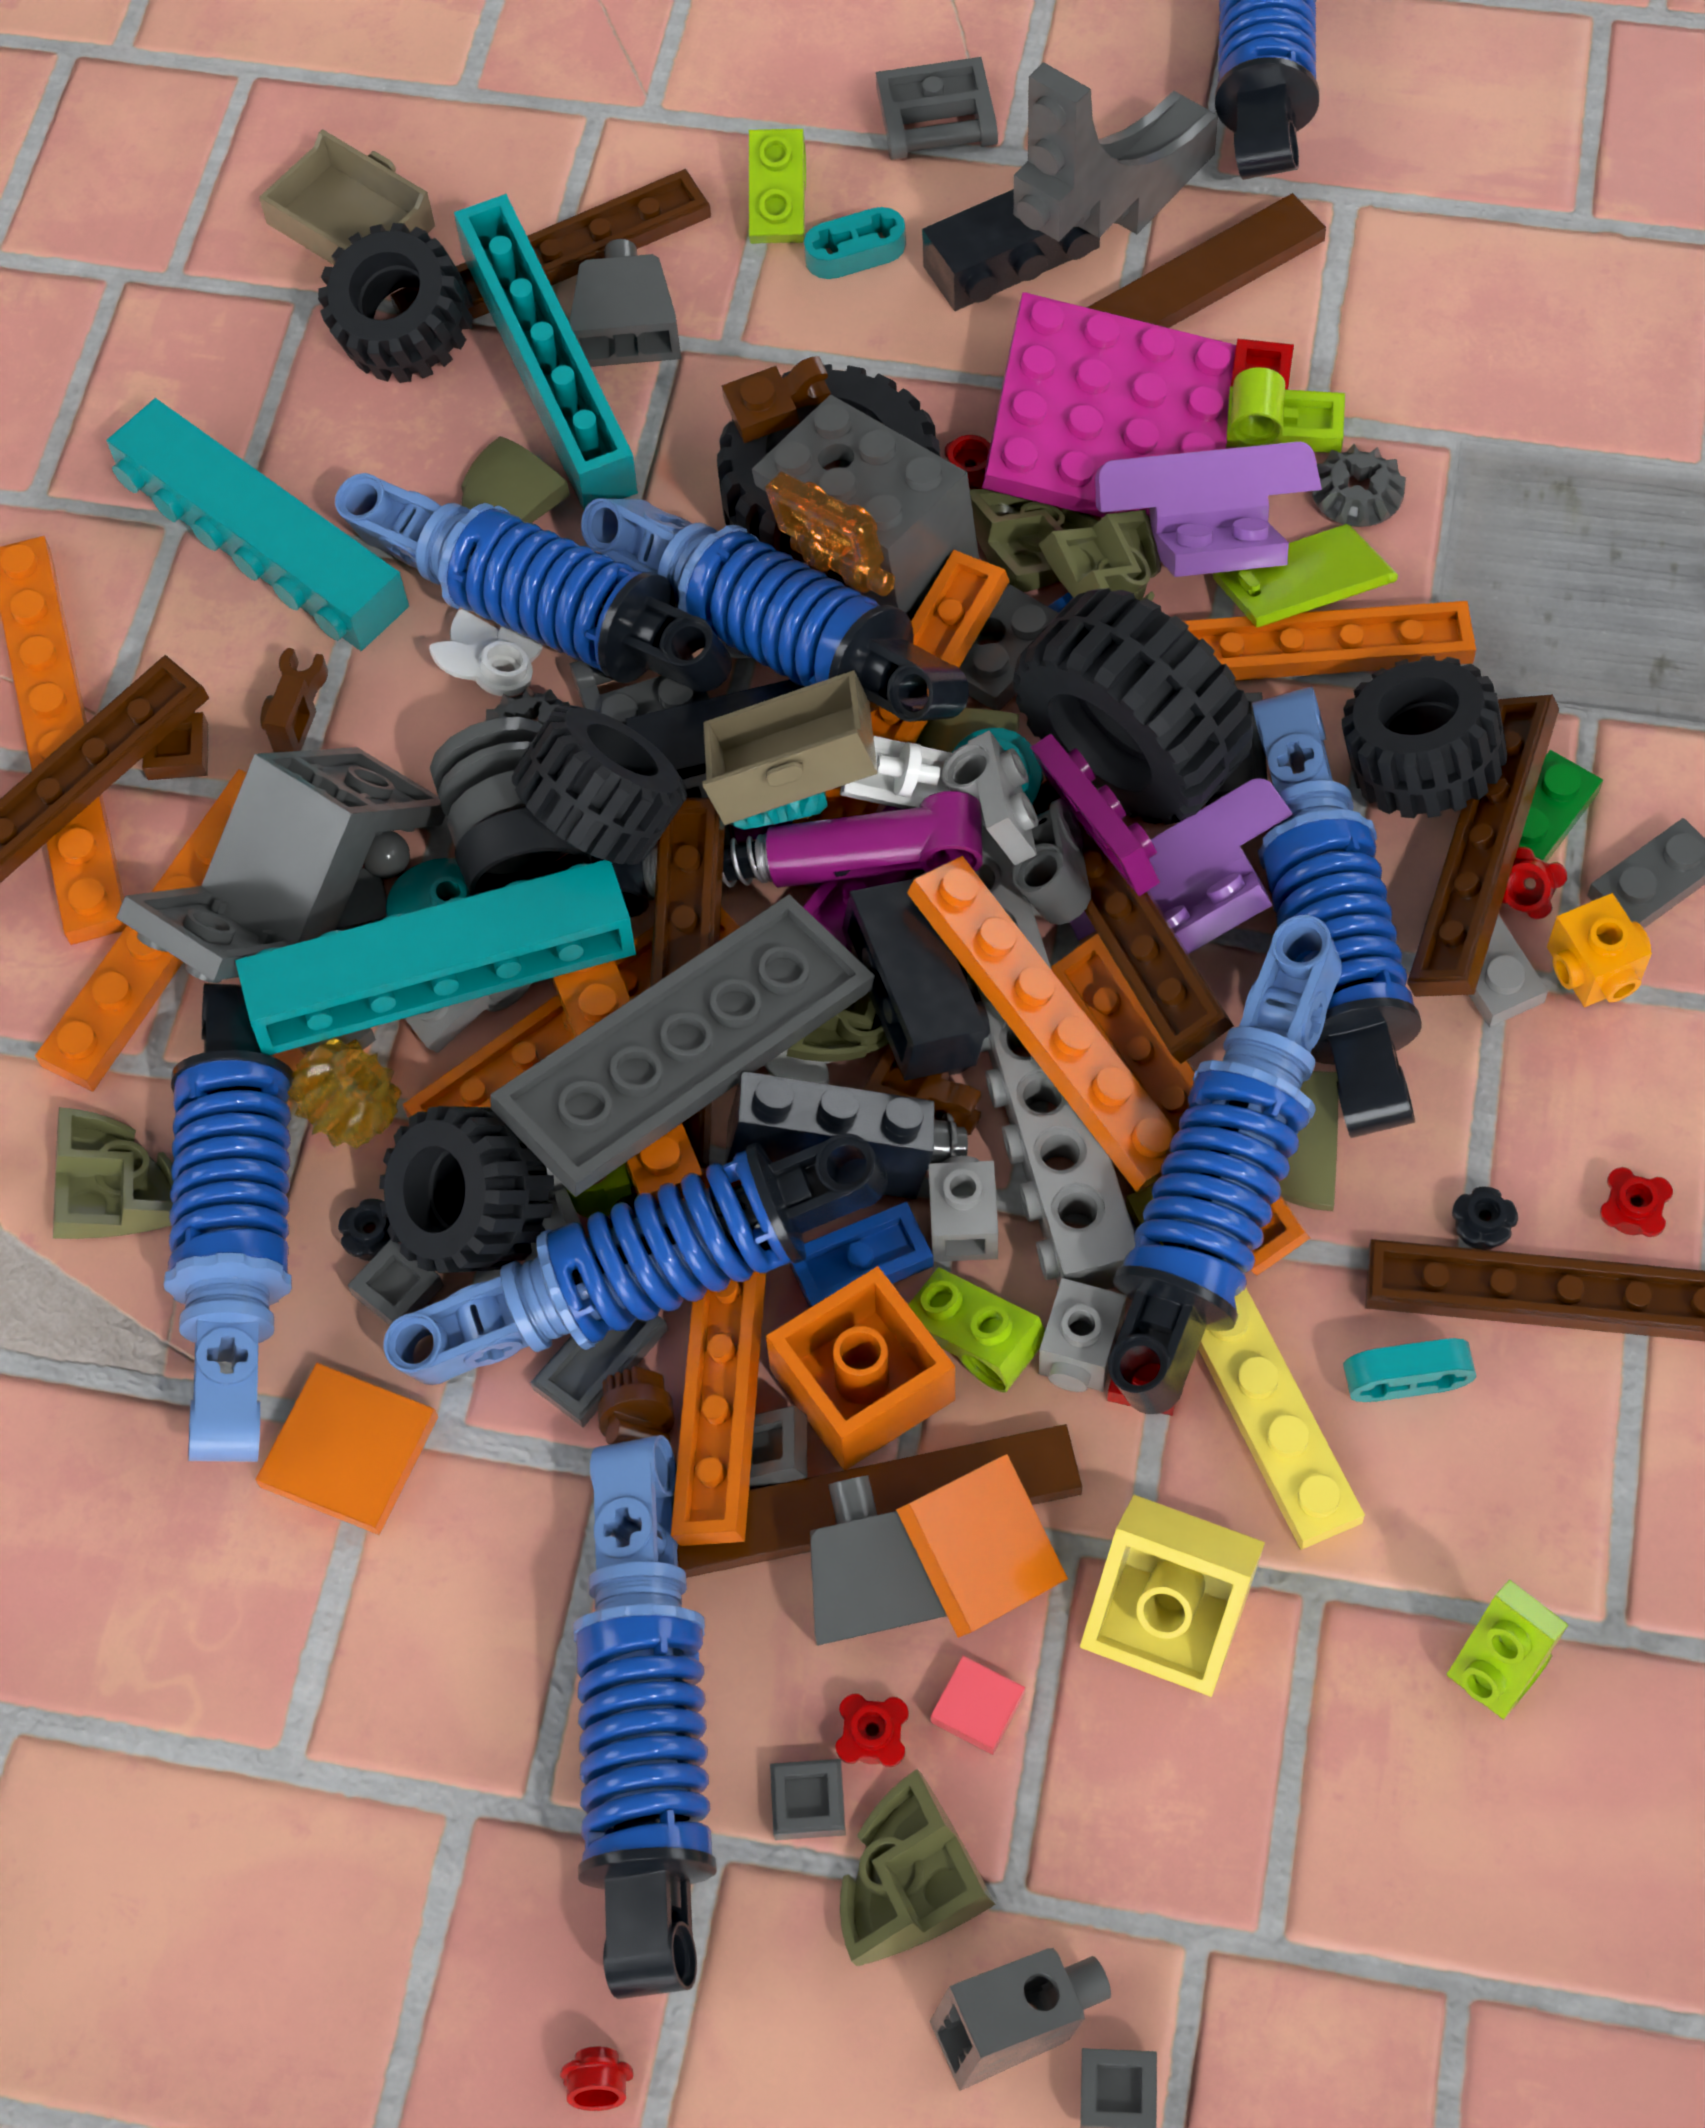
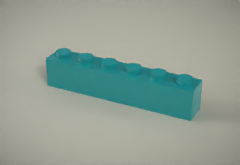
[454,194,638,510]
[106,398,409,651]
[235,860,636,1055]

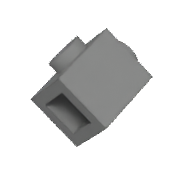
[929,1156,998,1262]
[1039,1278,1126,1392]

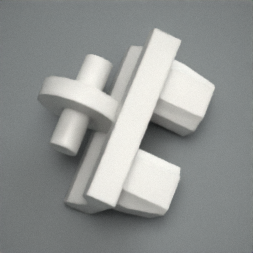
[840,736,952,809]

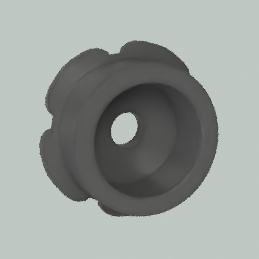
[927,1113,968,1171]

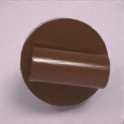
[598,1366,675,1444]

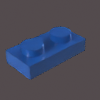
[789,1201,934,1308]

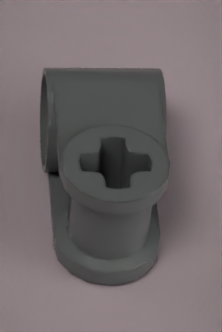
[1010,798,1091,925]

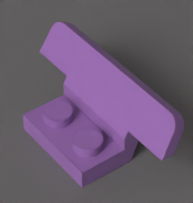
[1095,442,1322,577]
[1070,778,1293,954]

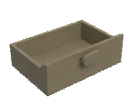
[259,129,435,265]
[702,670,878,826]

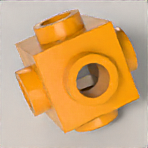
[1547,893,1652,1008]

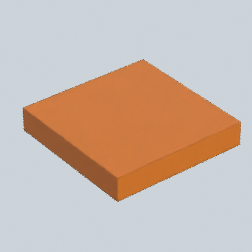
[255,1362,438,1535]
[896,1454,1068,1638]

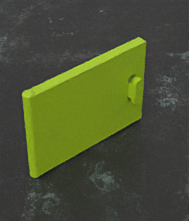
[1212,524,1398,628]

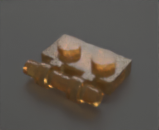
[765,471,895,596]

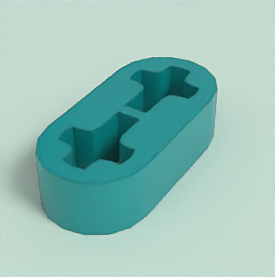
[804,207,906,279]
[1343,1338,1477,1402]

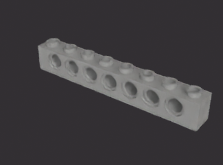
[923,825,1135,1290]

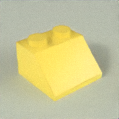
[1080,1495,1265,1697]

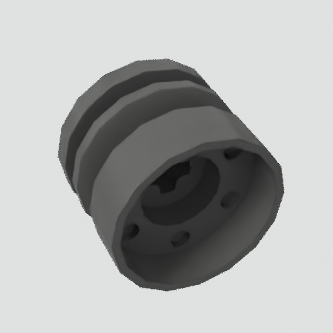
[430,717,565,874]

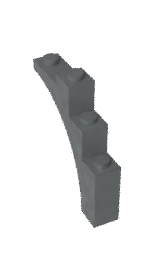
[1013,62,1218,242]

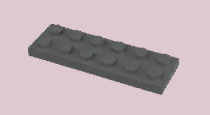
[491,894,875,1197]

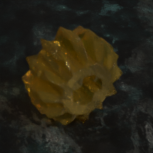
[287,1037,402,1149]

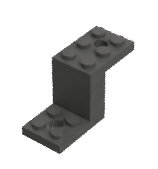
[752,394,1058,711]
[116,747,446,983]

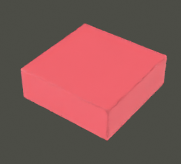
[930,1656,1025,1755]

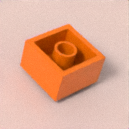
[766,1266,955,1470]

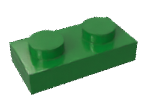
[1519,749,1603,862]

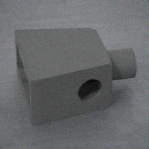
[569,239,681,367]
[810,1475,947,1646]
[930,1948,1111,2091]

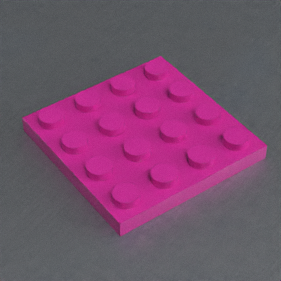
[982,292,1236,518]

